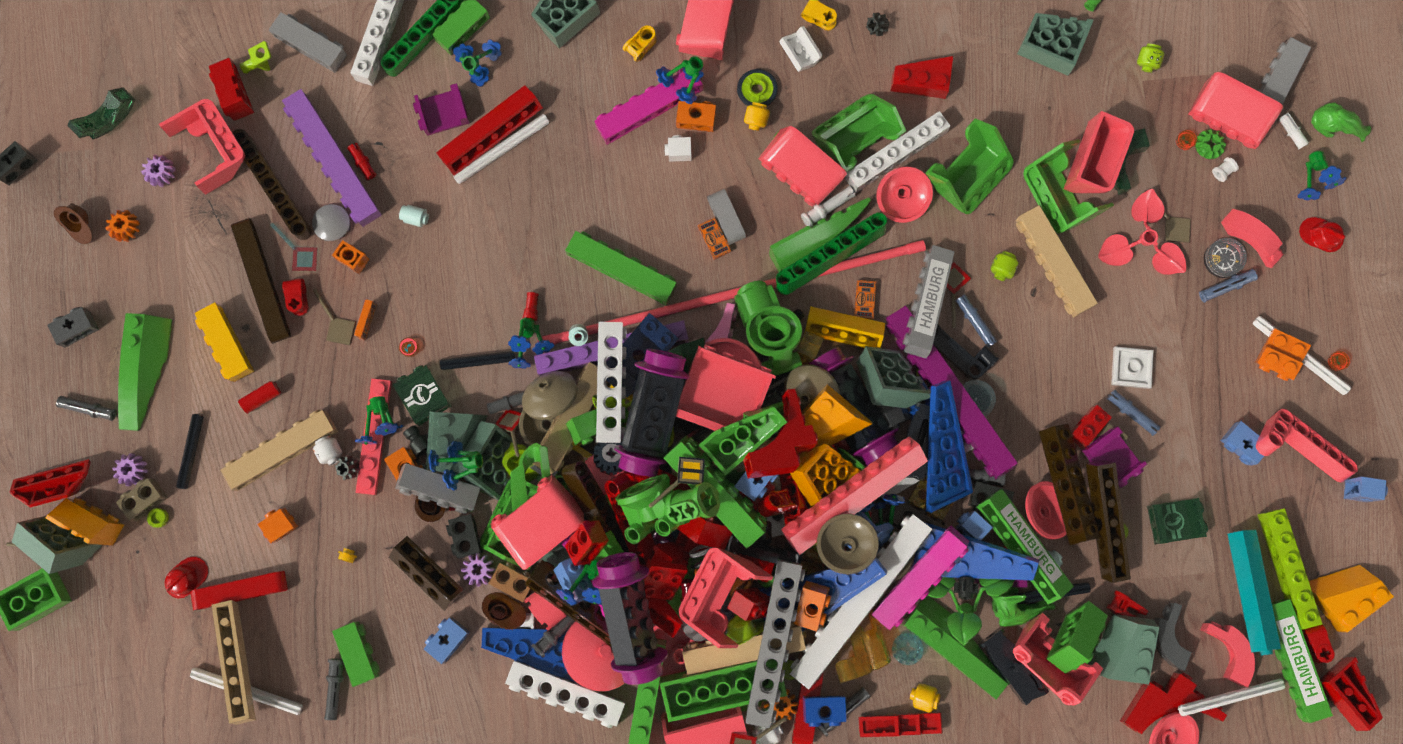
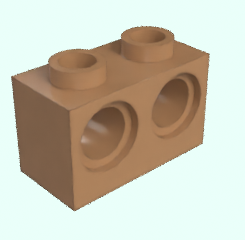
[489,561,532,602]

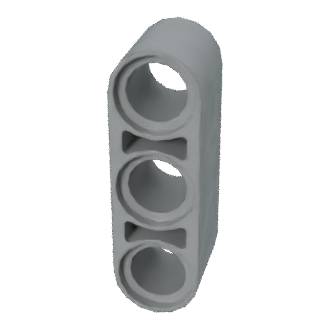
[707,189,746,245]

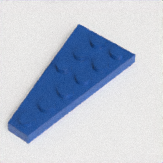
[926,380,973,513]
[912,522,1040,580]
[758,557,887,631]
[481,628,578,684]

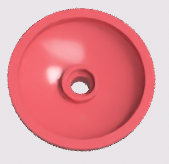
[876,166,933,223]
[1025,481,1067,540]
[1149,712,1199,744]

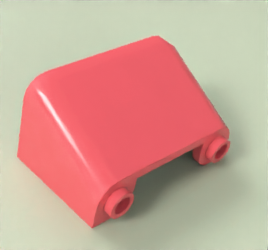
[676,0,734,60]
[491,475,584,570]
[1013,613,1103,706]

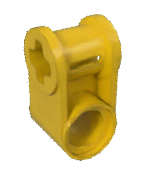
[801,0,837,31]
[623,25,657,62]

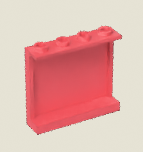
[676,345,776,431]

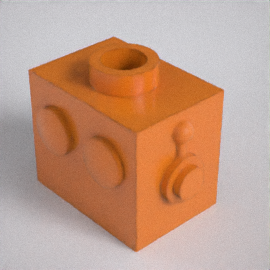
[332,240,370,274]
[257,508,298,544]

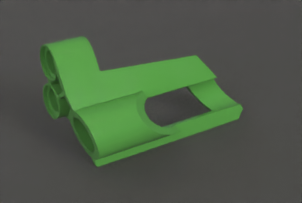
[495,443,550,541]

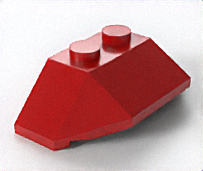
[9,459,91,508]

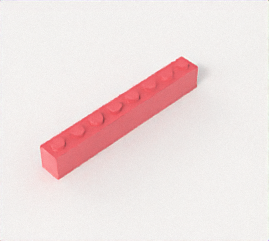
[781,436,928,555]

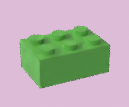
[0,568,72,631]
[1047,601,1108,674]

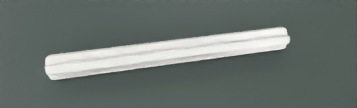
[453,114,549,184]
[1253,316,1351,395]
[190,668,303,715]
[1178,679,1285,716]

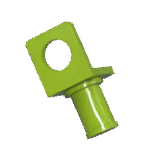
[240,41,271,74]

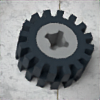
[594,442,623,475]

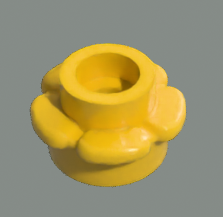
[338,548,357,563]

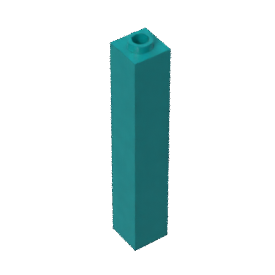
[1227,530,1281,655]

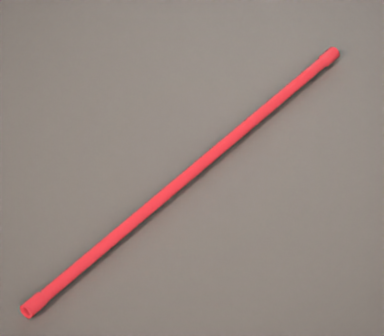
[537,240,926,345]

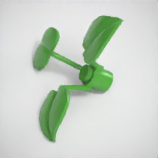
[928,577,1015,646]

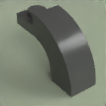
[1154,602,1192,671]

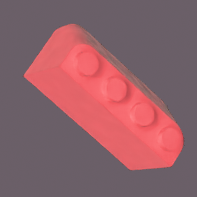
[1188,72,1283,149]
[1063,111,1134,193]
[758,126,847,206]
[661,707,748,744]

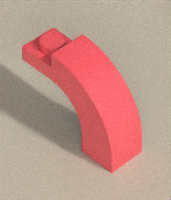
[1221,209,1284,268]
[1200,621,1255,687]

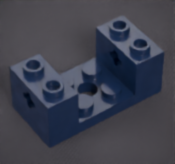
[606,313,679,398]

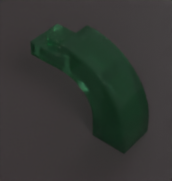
[67,87,136,140]
[1114,128,1150,195]

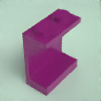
[413,83,470,136]
[1082,426,1147,489]

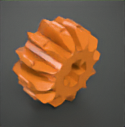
[105,210,140,242]
[764,689,798,721]

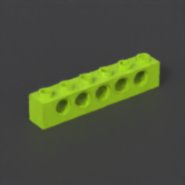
[1257,508,1322,629]

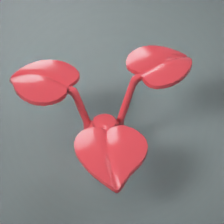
[1098,189,1186,275]

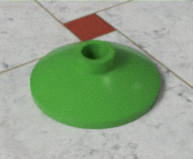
[837,447,865,471]

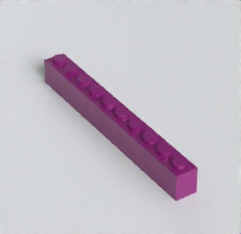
[885,306,1018,480]

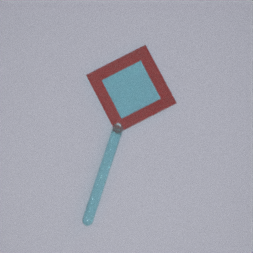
[270,223,318,271]

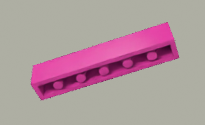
[594,68,703,145]
[871,526,969,630]

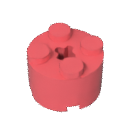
[524,592,567,631]

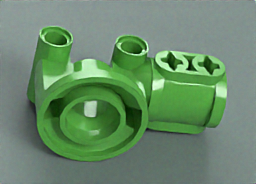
[734,281,802,376]
[615,474,720,544]

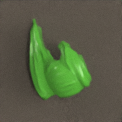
[1311,103,1372,142]
[992,587,1056,627]

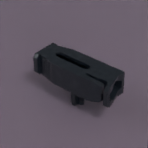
[905,403,930,481]
[979,628,1049,705]

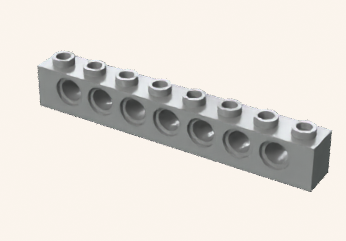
[746,559,805,728]

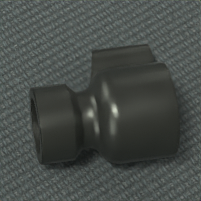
[403,425,428,457]

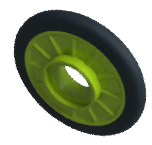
[737,69,778,106]

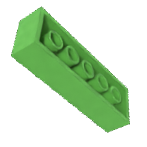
[664,435,767,549]
[659,659,787,722]

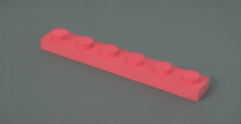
[356,379,392,495]

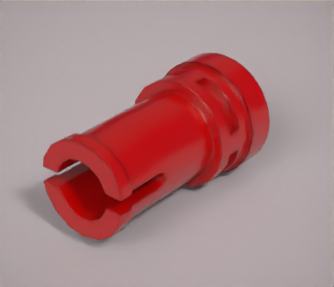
[522,292,539,321]

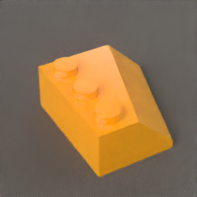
[801,384,872,448]
[790,444,861,508]
[46,497,124,546]
[1309,565,1394,632]

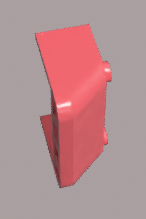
[159,99,245,195]
[679,548,773,648]

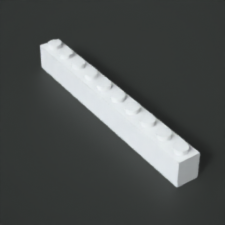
[790,515,932,689]

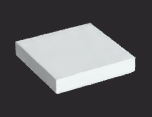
[1111,347,1154,389]

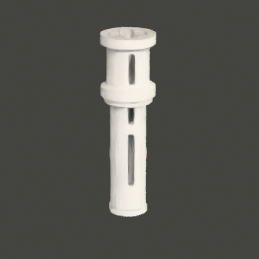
[801,186,855,228]

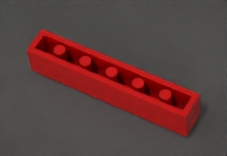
[436,85,543,176]

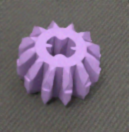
[141,155,176,187]
[112,453,148,487]
[461,553,496,587]

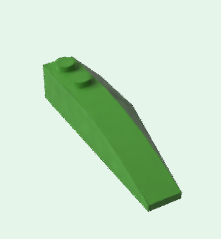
[769,197,871,272]
[118,313,172,431]
[901,595,1008,700]

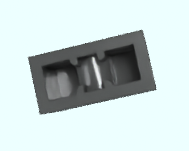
[47,307,99,348]

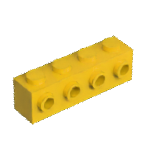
[194,302,254,382]
[804,306,885,348]

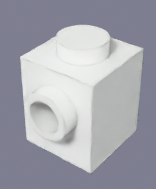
[665,135,691,162]

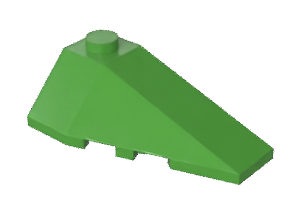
[699,406,787,476]

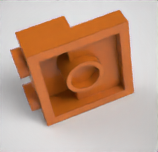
[1255,328,1311,381]

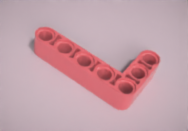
[1256,409,1358,483]

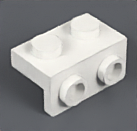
[779,26,822,72]

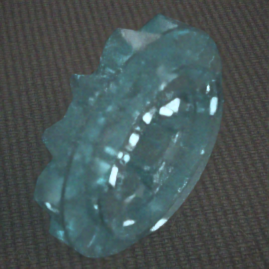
[892,633,924,665]

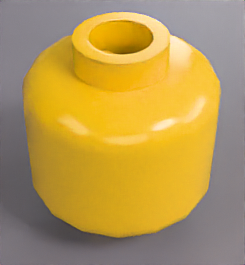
[744,102,770,131]
[910,683,941,713]

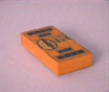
[698,217,731,260]
[854,280,876,320]
[354,299,377,340]

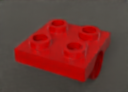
[643,560,688,600]

